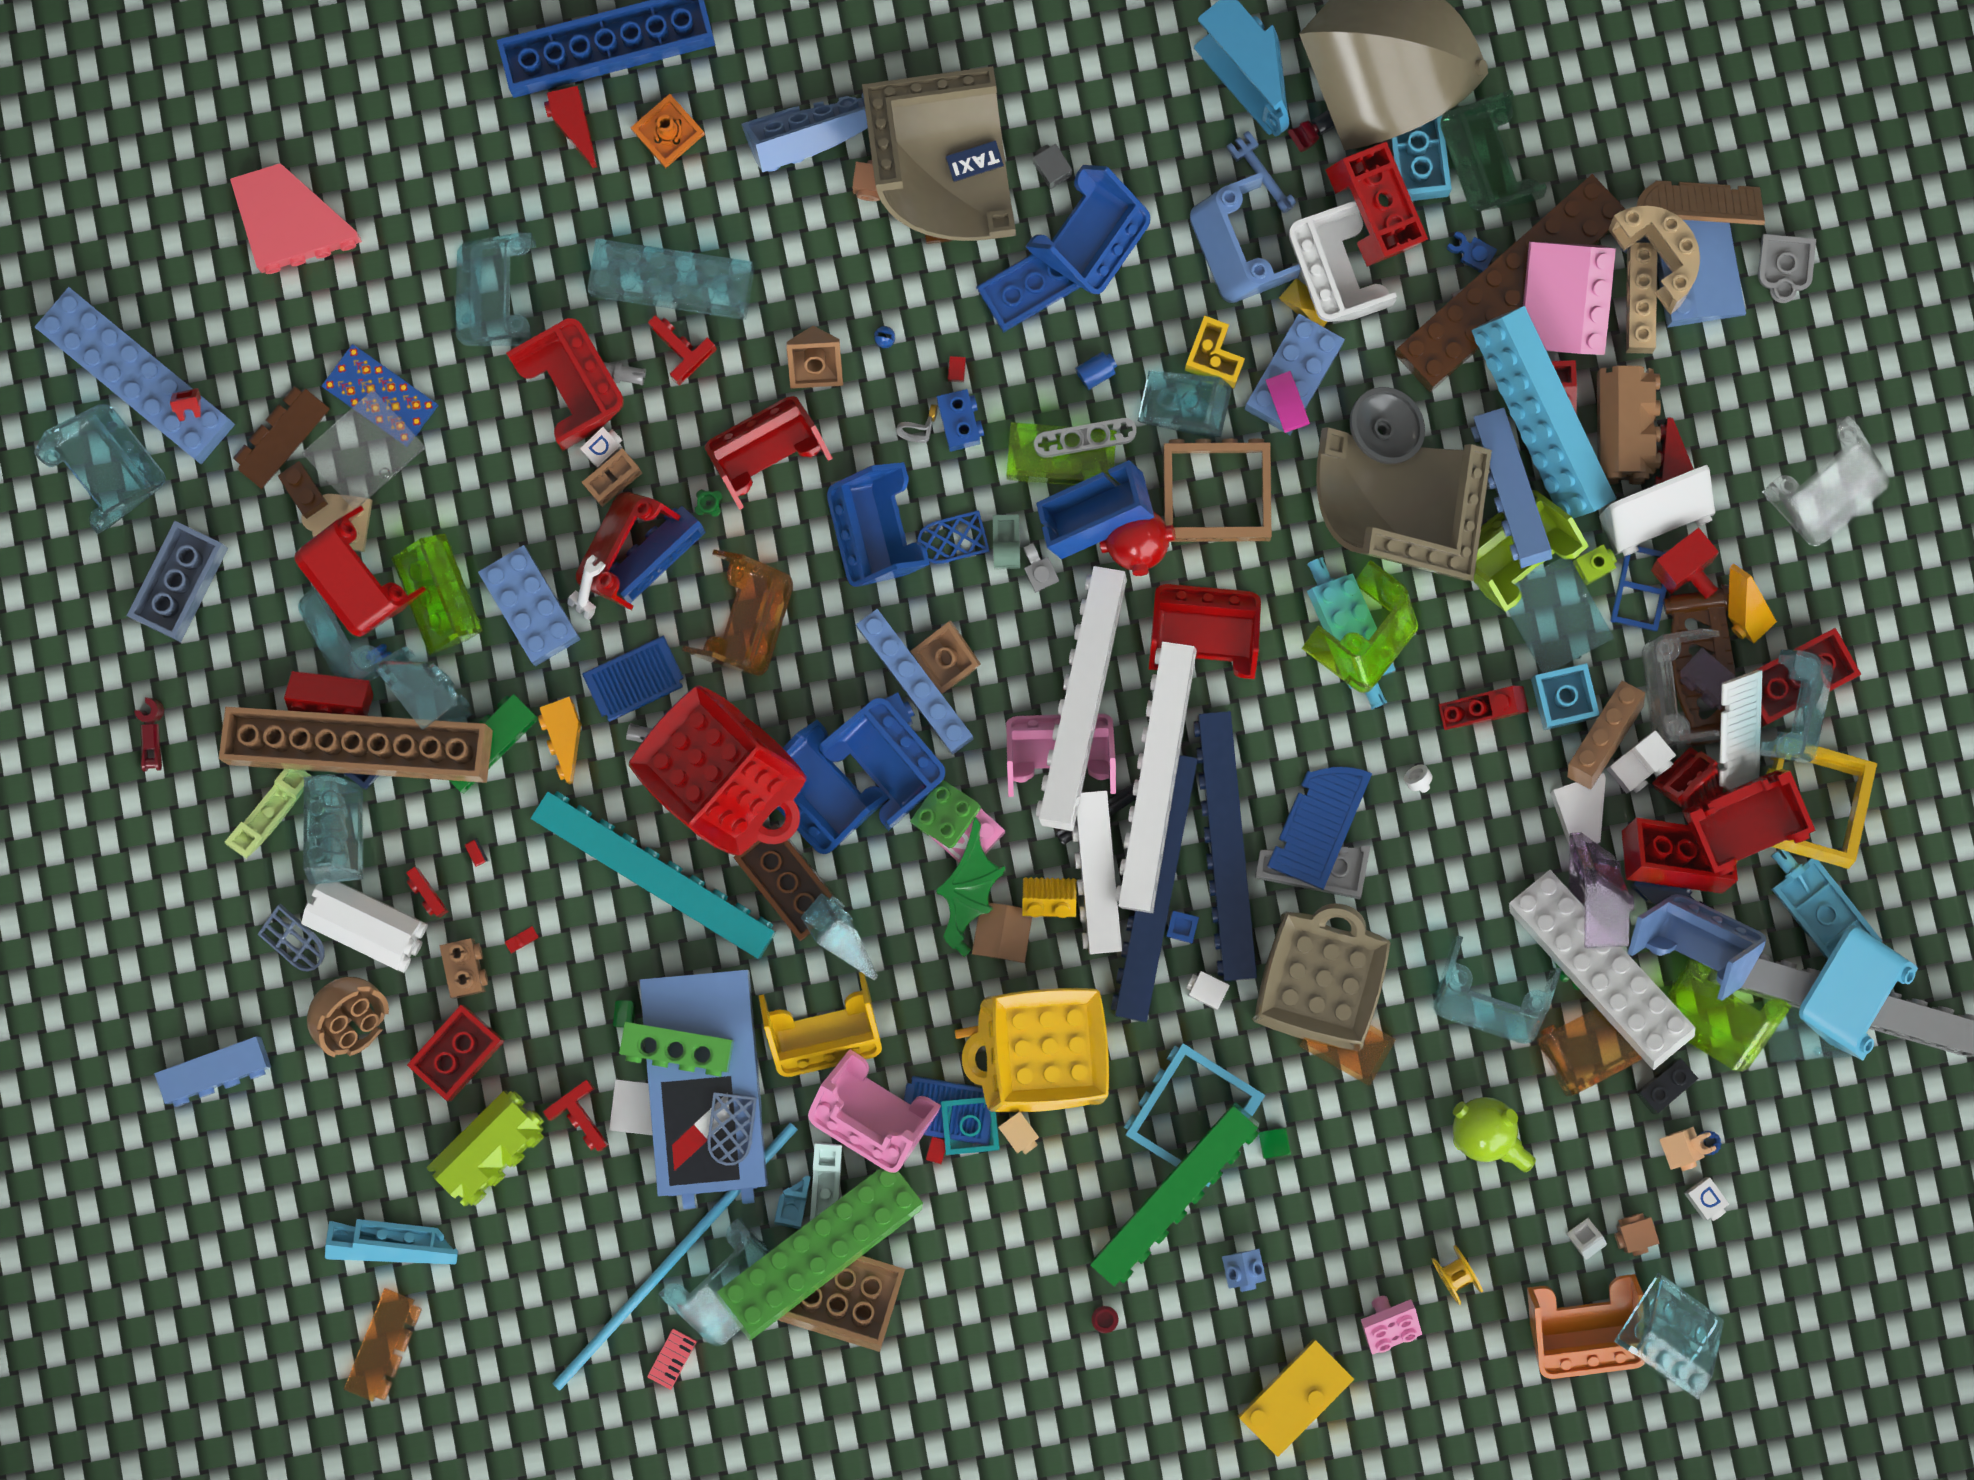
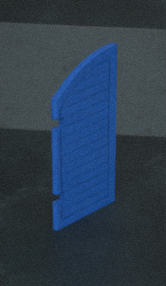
[1267,767,1372,890]

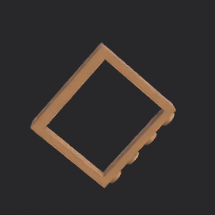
[1163,438,1272,542]

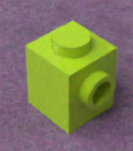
[1572,544,1617,586]

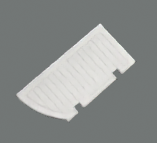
[1719,670,1762,791]

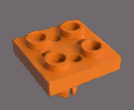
[630,94,705,169]

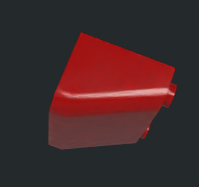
[1683,769,1816,876]

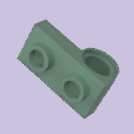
[993,515,1020,569]

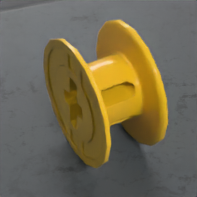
[1431,1245,1483,1305]

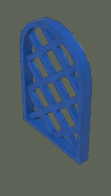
[917,510,990,564]

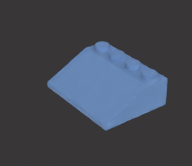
[1657,220,1746,328]

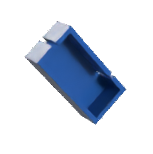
[1036,460,1154,559]

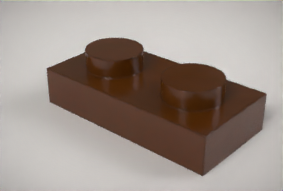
[278,461,328,519]

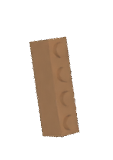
[1567,681,1646,790]

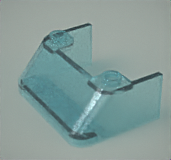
[298,586,415,681]
[1433,935,1562,1044]

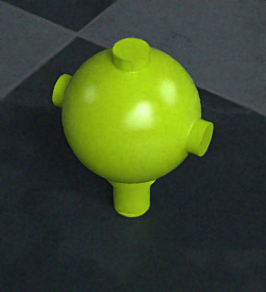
[1453,1097,1536,1173]

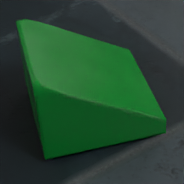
[613,1000,636,1028]
[1259,1128,1291,1159]

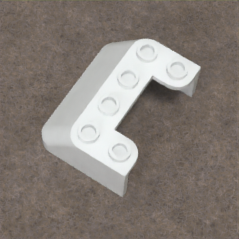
[1289,201,1397,322]

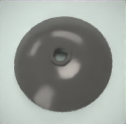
[1350,387,1425,464]

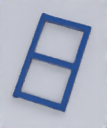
[1610,546,1667,632]

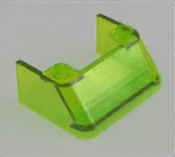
[1301,560,1418,693]

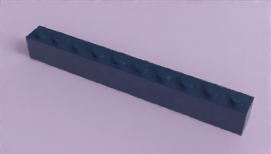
[1193,711,1257,982]
[1111,755,1198,1023]

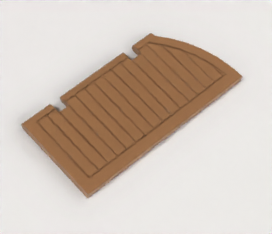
[1636,180,1765,225]

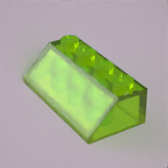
[392,533,483,655]

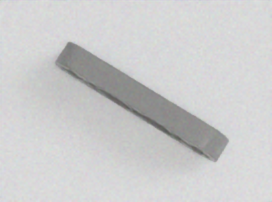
[1034,418,1137,458]

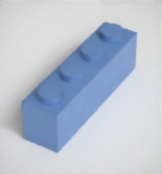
[154,1036,271,1107]

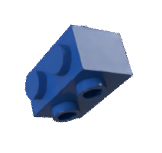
[937,389,984,452]

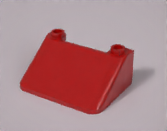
[576,492,681,611]
[1148,584,1261,679]

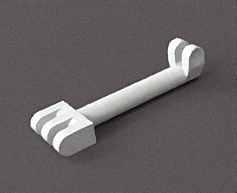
[567,555,606,620]

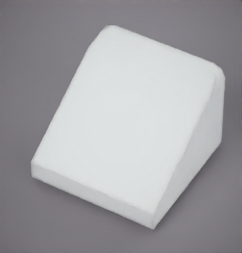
[1566,1218,1607,1260]

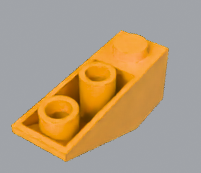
[538,697,581,785]

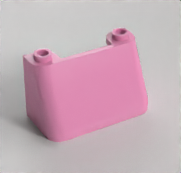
[808,1049,941,1172]

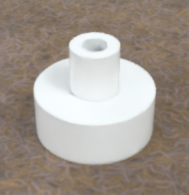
[1404,764,1433,793]

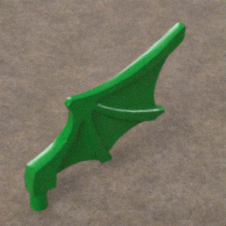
[936,817,1006,957]

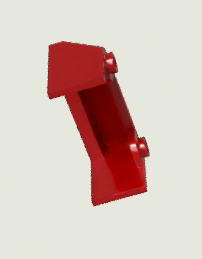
[705,396,833,510]
[295,506,426,637]

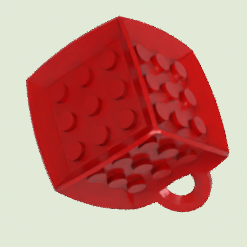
[629,685,807,856]

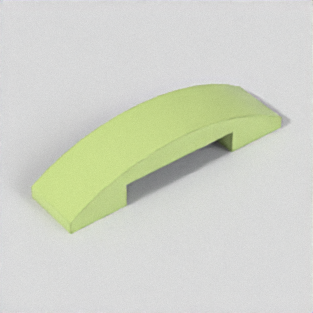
[225,769,312,859]

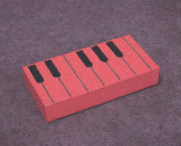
[647,1328,697,1390]

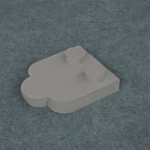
[1758,234,1816,303]

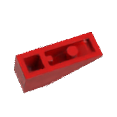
[544,86,597,168]

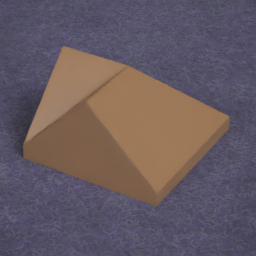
[786,326,843,388]

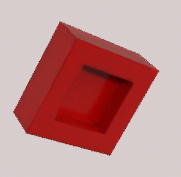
[170,388,201,421]

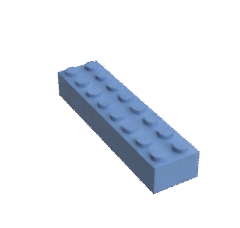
[35,287,235,464]

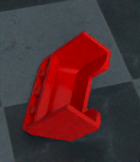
[506,318,624,451]

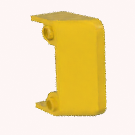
[759,971,882,1077]

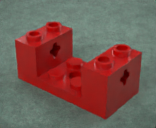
[1325,142,1428,267]

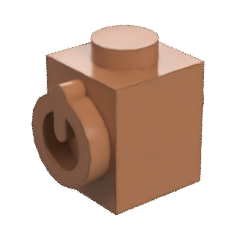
[852,160,880,201]
[1614,1213,1660,1256]

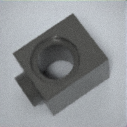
[1033,144,1072,189]

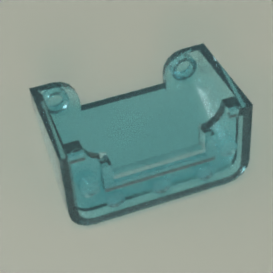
[1760,650,1833,763]

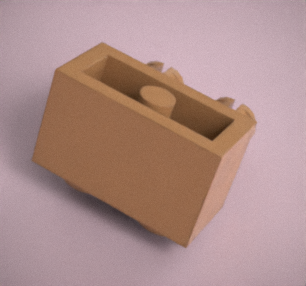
[439,938,488,999]

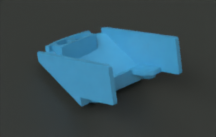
[1194,0,1289,137]

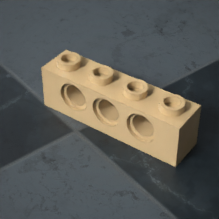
[1626,243,1657,354]

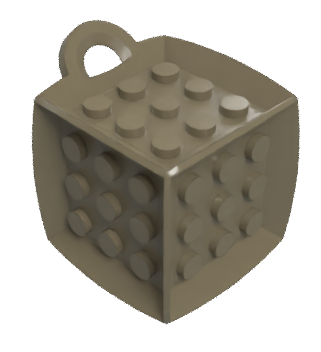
[1252,903,1391,1051]

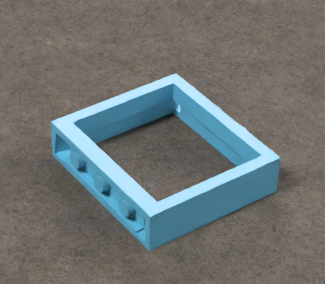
[1124,1043,1265,1187]

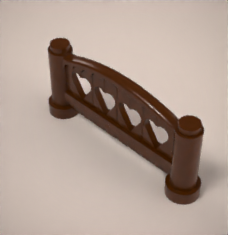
[1663,584,1736,747]

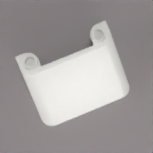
[1599,465,1715,556]

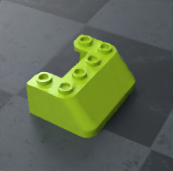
[1474,490,1589,612]

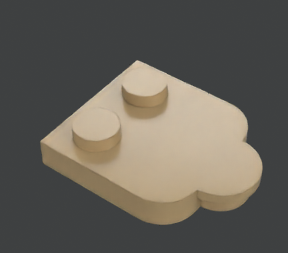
[301,494,372,552]

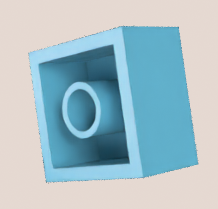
[1531,663,1600,731]

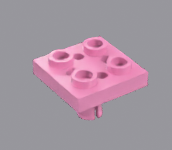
[1361,1296,1422,1355]

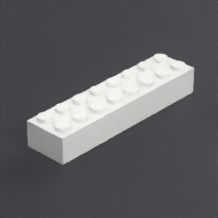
[1509,870,1695,1070]

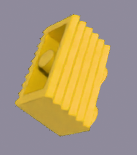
[1022,877,1077,918]

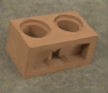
[582,448,642,507]

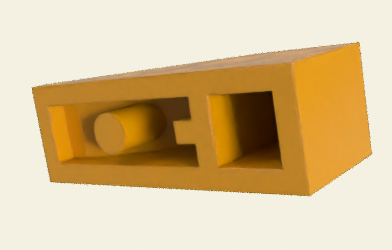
[1728,563,1777,643]

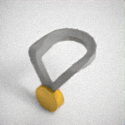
[896,404,938,443]

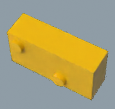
[1238,1339,1354,1457]

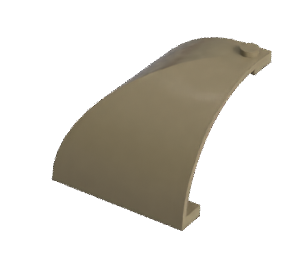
[1299,0,1488,150]
[862,66,1016,241]
[1316,427,1492,581]

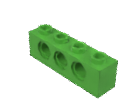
[619,1022,734,1077]

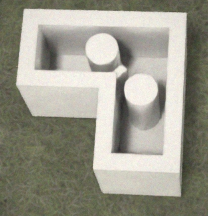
[1607,730,1676,794]

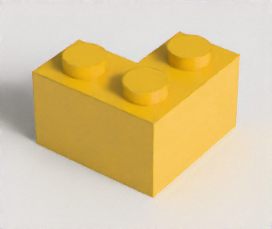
[1185,315,1245,389]

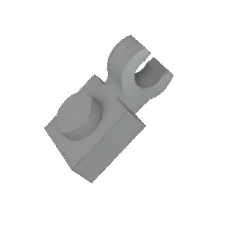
[1023,543,1059,593]

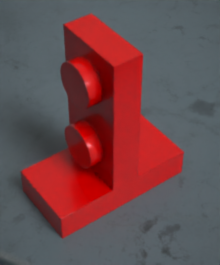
[648,315,717,386]
[543,1080,609,1151]

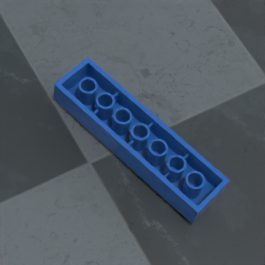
[497,0,716,98]

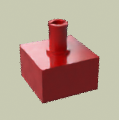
[1651,527,1719,600]

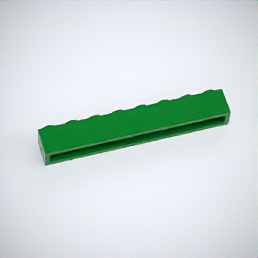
[1090,1102,1259,1287]

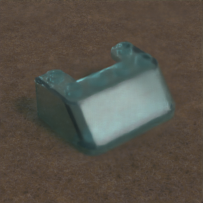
[375,660,472,730]

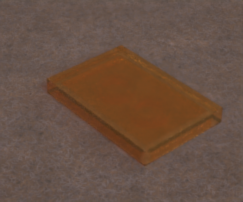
[1299,1025,1396,1086]

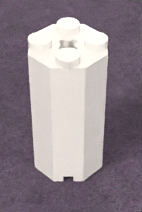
[301,876,428,973]

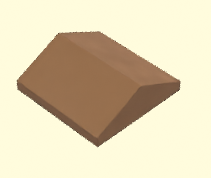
[911,621,981,694]
[972,902,1032,963]

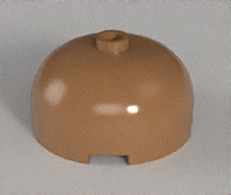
[307,977,389,1057]

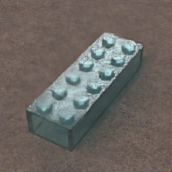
[587,238,754,320]

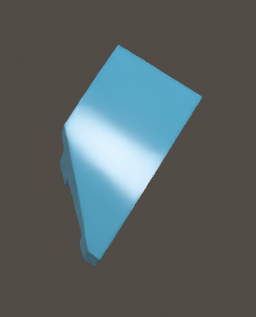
[774,1176,811,1229]

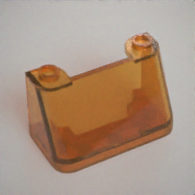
[1536,1008,1643,1096]

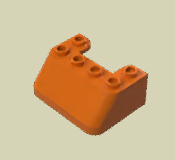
[1527,1274,1648,1379]

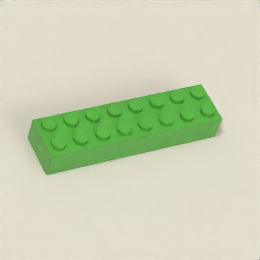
[717,1168,923,1341]

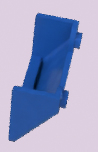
[1025,165,1150,294]
[819,698,945,831]
[777,720,889,854]

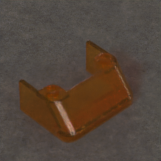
[682,549,793,676]

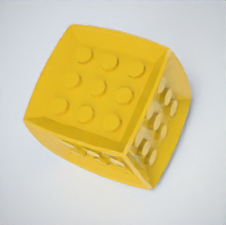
[962,988,1109,1112]

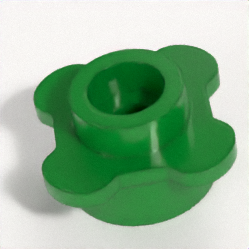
[695,489,722,517]

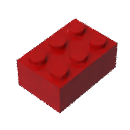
[407,1005,505,1101]

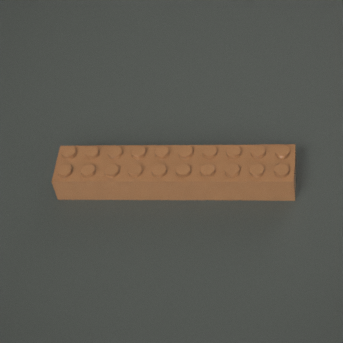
[219,707,493,783]

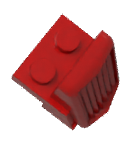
[1652,747,1724,810]

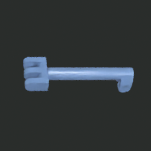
[1226,131,1296,213]

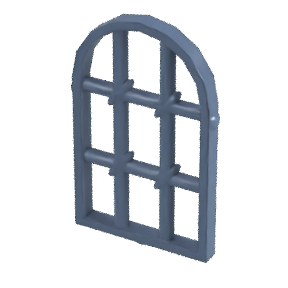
[258,904,325,971]

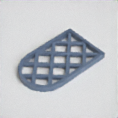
[707,1093,757,1166]

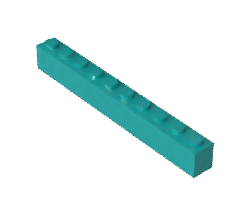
[531,791,776,960]

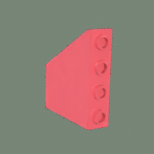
[230,163,362,274]

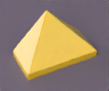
[1279,278,1328,327]

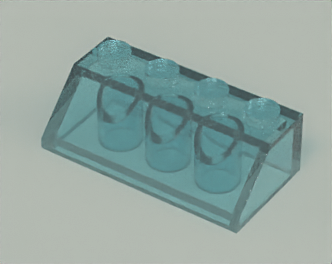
[303,774,363,885]

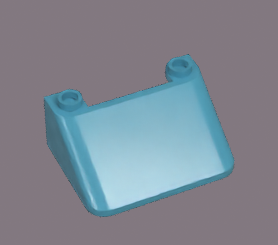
[1799,925,1918,1060]

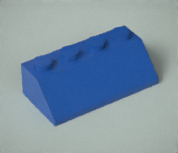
[609,506,706,604]

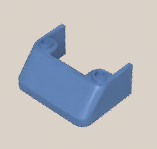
[1190,172,1301,303]
[1628,894,1766,1001]

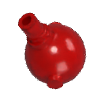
[1100,511,1176,576]

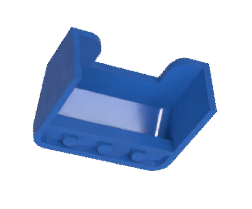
[827,462,930,587]

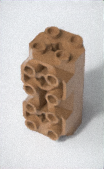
[1597,366,1661,485]

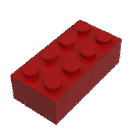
[1754,627,1862,728]
[1621,817,1738,894]

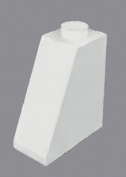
[1550,773,1606,855]

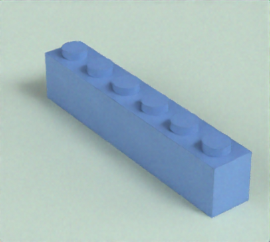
[1471,408,1552,568]
[856,609,973,755]

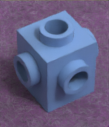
[1222,1249,1266,1292]

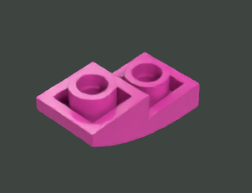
[1265,371,1310,433]

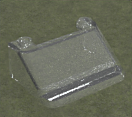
[1762,416,1889,546]

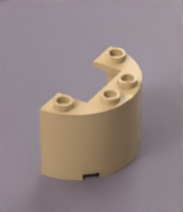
[1608,206,1700,315]

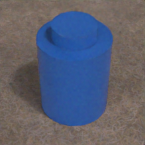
[1075,352,1117,391]

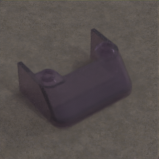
[1569,832,1634,948]

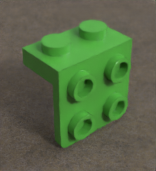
[910,780,981,848]

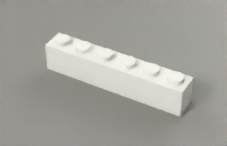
[1072,791,1122,954]

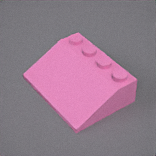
[1523,242,1616,355]

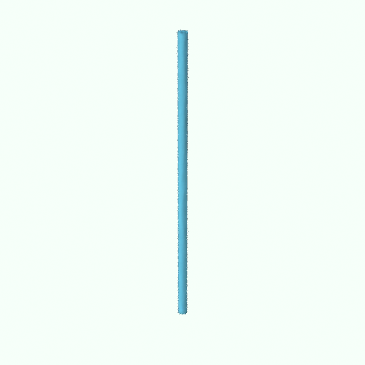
[552,1123,798,1390]

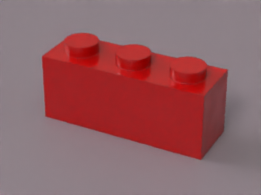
[284,671,374,716]

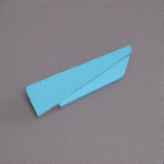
[325,1219,458,1264]

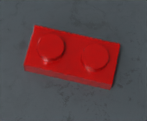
[406,867,449,918]

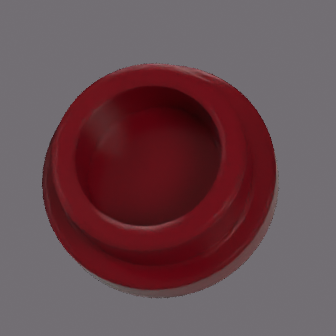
[1092,1306,1119,1333]

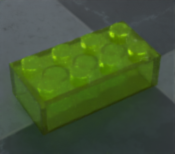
[1007,422,1117,485]

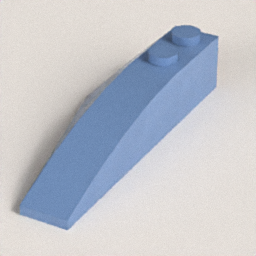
[742,94,868,172]

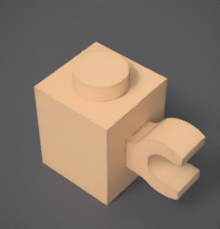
[1659,1127,1716,1171]

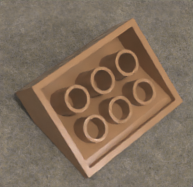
[778,1256,905,1352]

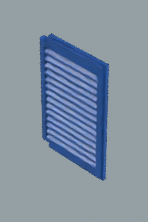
[582,635,684,722]
[904,1076,991,1146]

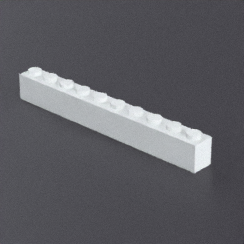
[1036,566,1127,831]
[1115,642,1197,913]

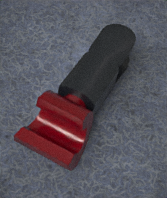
[1287,110,1335,152]

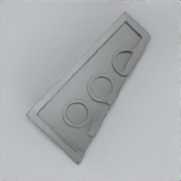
[1255,846,1370,899]

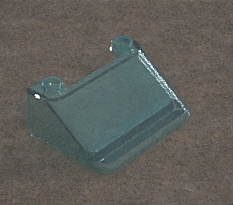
[456,233,536,346]
[34,404,166,534]
[659,1218,771,1346]

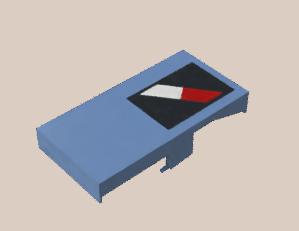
[640,970,769,1209]

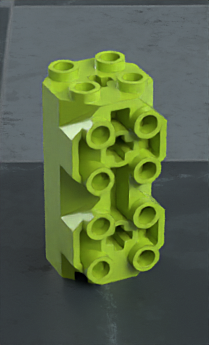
[426,1091,544,1206]

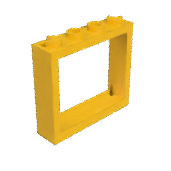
[1766,737,1877,869]

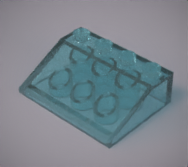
[1614,1273,1724,1399]

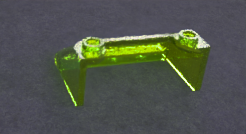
[1666,957,1792,1071]

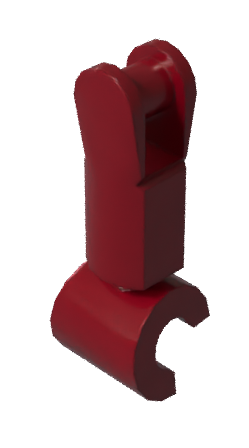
[134,697,164,772]

